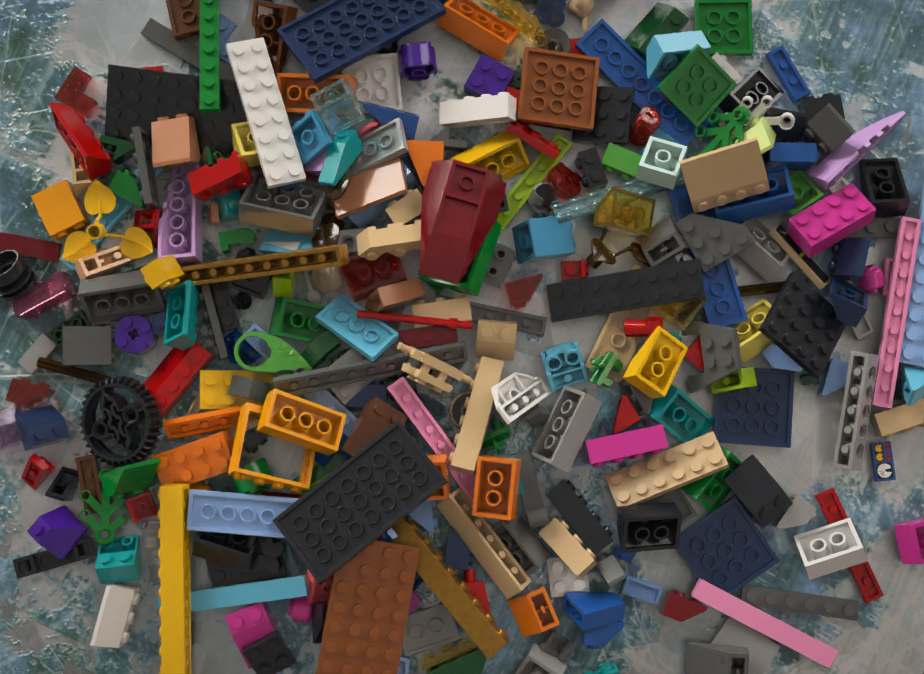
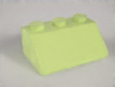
[715,116,776,154]

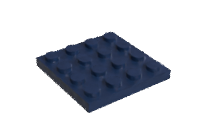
[713,367,795,448]
[677,496,780,595]

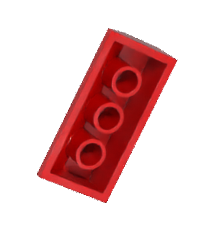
[49,102,112,181]
[144,341,215,416]

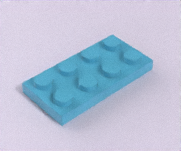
[315,293,399,362]

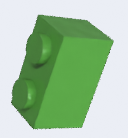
[601,142,642,182]

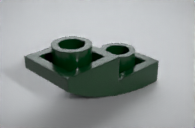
[48,310,92,348]
[300,330,341,370]

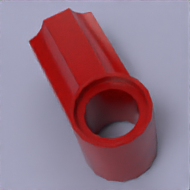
[624,316,663,339]

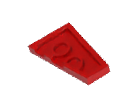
[506,118,561,160]

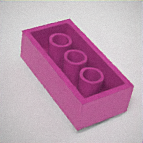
[786,183,876,258]
[583,424,668,467]

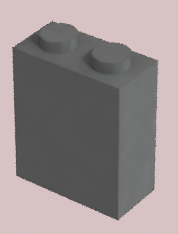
[61,326,115,367]

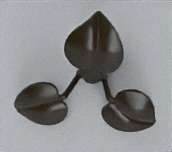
[312,169,352,248]
[586,206,651,269]

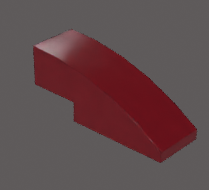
[0,232,62,263]

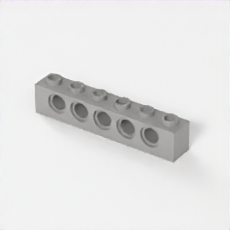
[833,351,879,471]

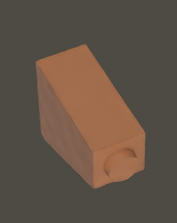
[365,277,425,312]

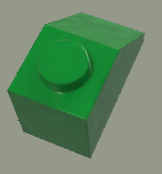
[108,170,148,210]

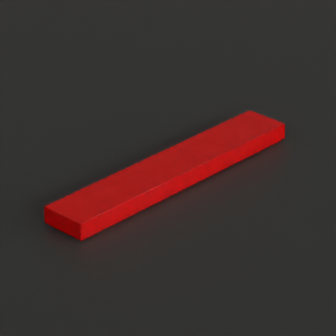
[814,488,884,604]

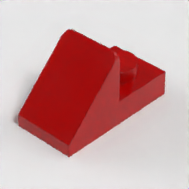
[21,454,55,490]

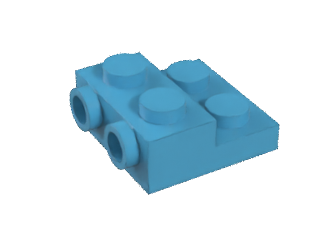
[291,109,333,164]

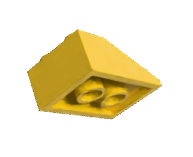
[623,326,688,399]

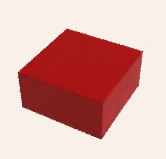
[125,492,157,524]

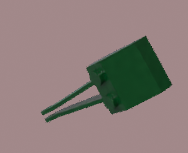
[427,645,486,674]

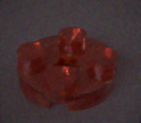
[547,162,581,200]

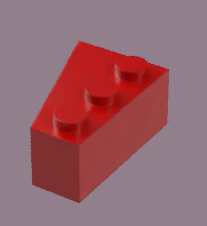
[187,150,253,201]

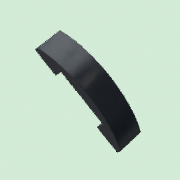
[12,537,96,579]

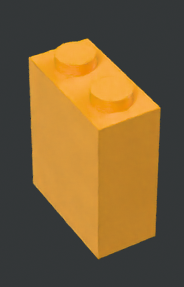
[31,179,90,240]

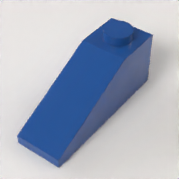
[363,101,419,140]

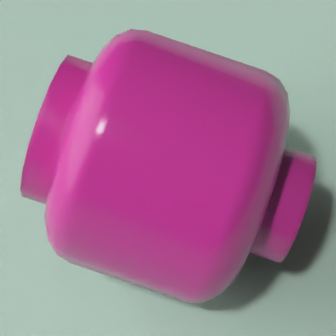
[857,264,885,294]
[288,596,312,623]

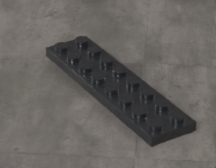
[546,258,706,323]

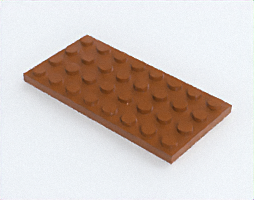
[315,540,420,674]

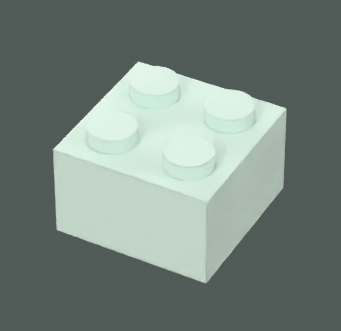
[636,136,687,190]

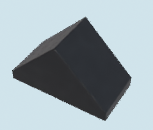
[45,466,79,501]

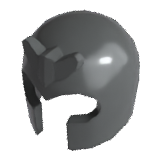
[528,182,561,218]

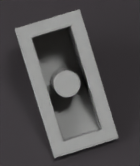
[772,494,817,529]

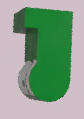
[218,228,257,254]

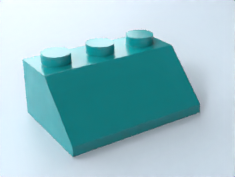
[163,279,199,350]

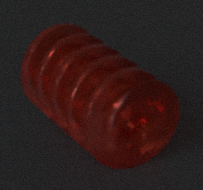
[629,105,662,146]

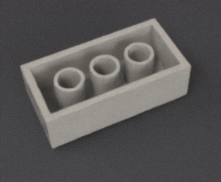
[530,386,603,473]

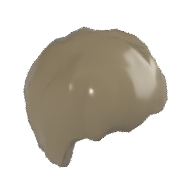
[310,266,343,295]

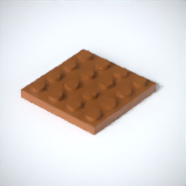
[517,47,600,132]

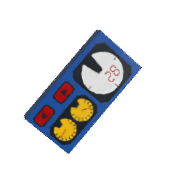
[869,441,896,482]

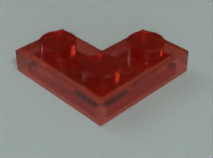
[54,66,98,118]

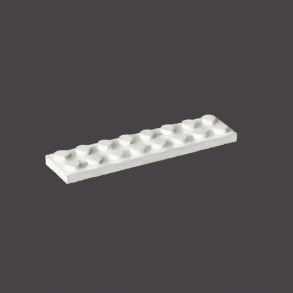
[226,37,306,189]

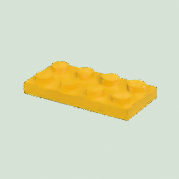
[200,370,278,409]

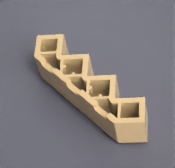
[356,219,421,261]

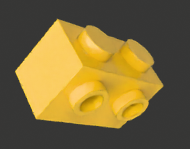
[140,255,185,290]

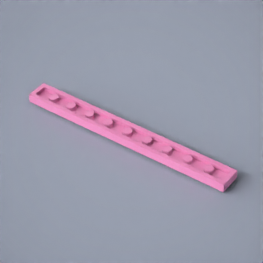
[871,216,922,409]

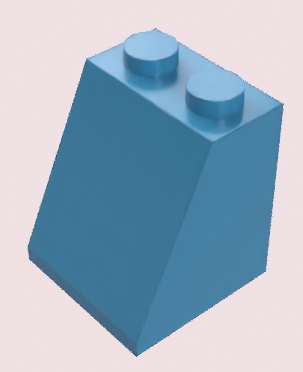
[512,215,576,265]

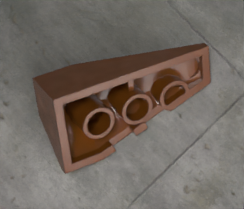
[252,0,298,80]

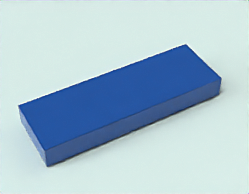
[765,45,811,103]

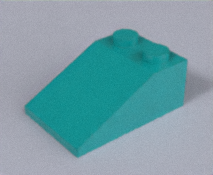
[647,385,713,444]

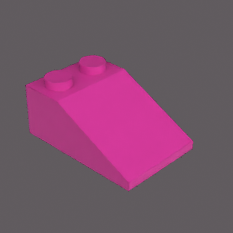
[894,518,924,564]
[225,602,277,669]

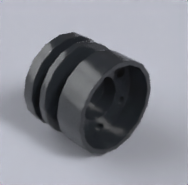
[0,250,37,301]

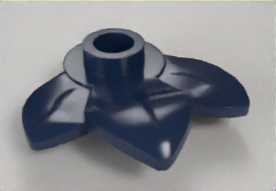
[530,0,566,28]

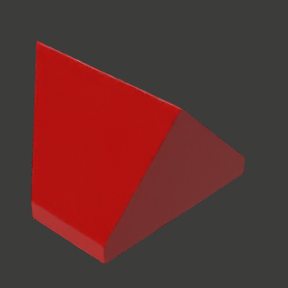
[133,209,163,250]

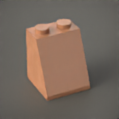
[151,114,201,169]

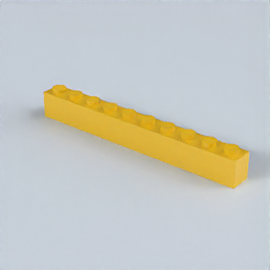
[157,483,192,674]

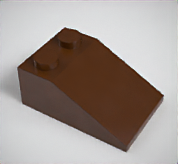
[341,396,408,457]

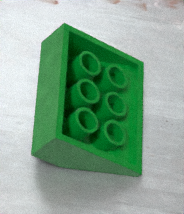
[419,220,502,296]

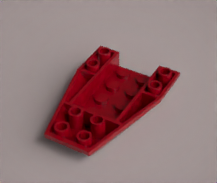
[420,159,507,285]

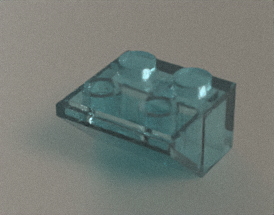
[310,78,366,136]

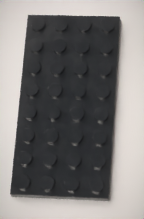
[105,64,248,156]
[272,420,448,585]

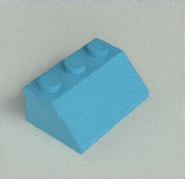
[646,30,711,79]

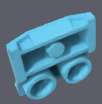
[540,342,589,393]

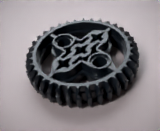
[78,376,163,467]

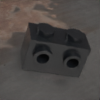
[575,147,608,193]

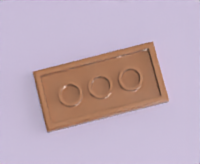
[333,158,408,219]

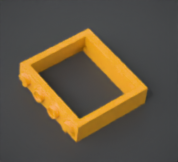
[228,402,316,494]

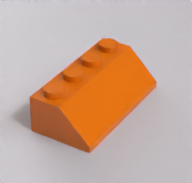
[435,0,521,62]

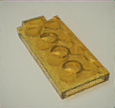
[485,0,548,49]

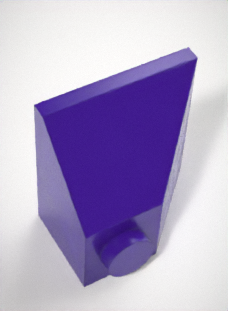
[27,505,88,560]

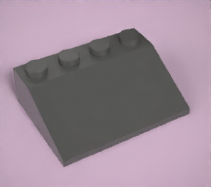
[238,169,328,237]

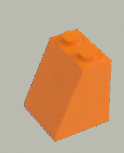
[407,140,445,191]

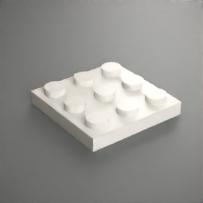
[342,53,403,115]

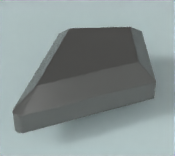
[522,404,552,428]

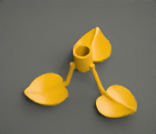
[62,180,153,263]

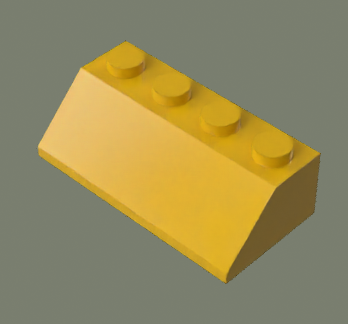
[448,130,530,181]

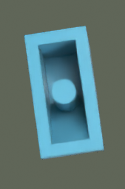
[901,366,924,406]

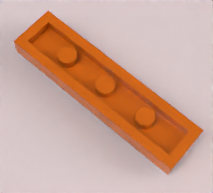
[163,406,241,439]

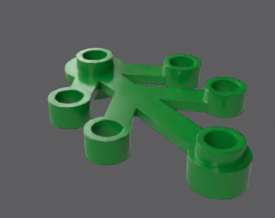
[693,106,750,157]
[79,468,132,545]

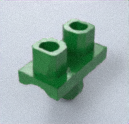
[589,351,623,388]
[482,419,511,454]

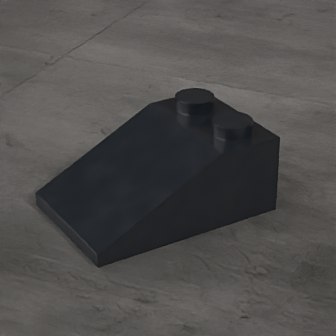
[718,66,784,128]
[859,158,911,217]
[722,454,793,528]

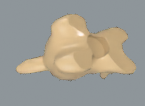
[568,0,595,33]

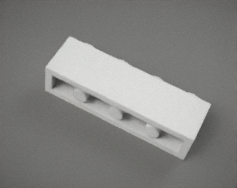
[439,92,517,129]

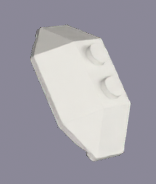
[491,372,552,425]

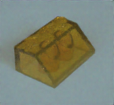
[593,187,656,237]

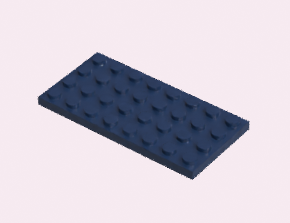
[277,0,446,84]

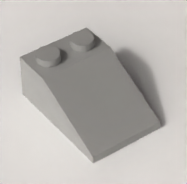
[514,643,567,674]

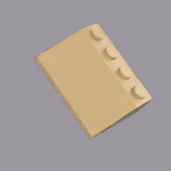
[679,137,770,213]

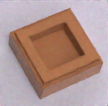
[206,203,220,226]

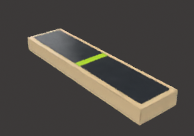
[769,223,831,290]

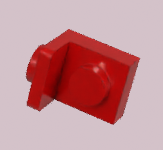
[561,259,589,281]

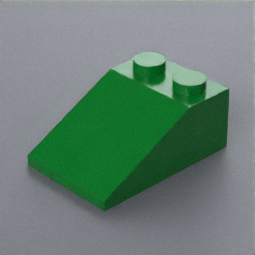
[268,297,328,343]
[100,458,161,500]

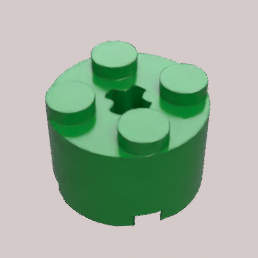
[230,458,275,494]

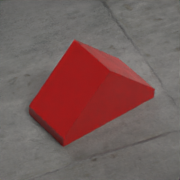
[611,395,640,434]

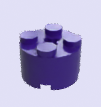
[397,41,438,81]
[115,315,159,356]

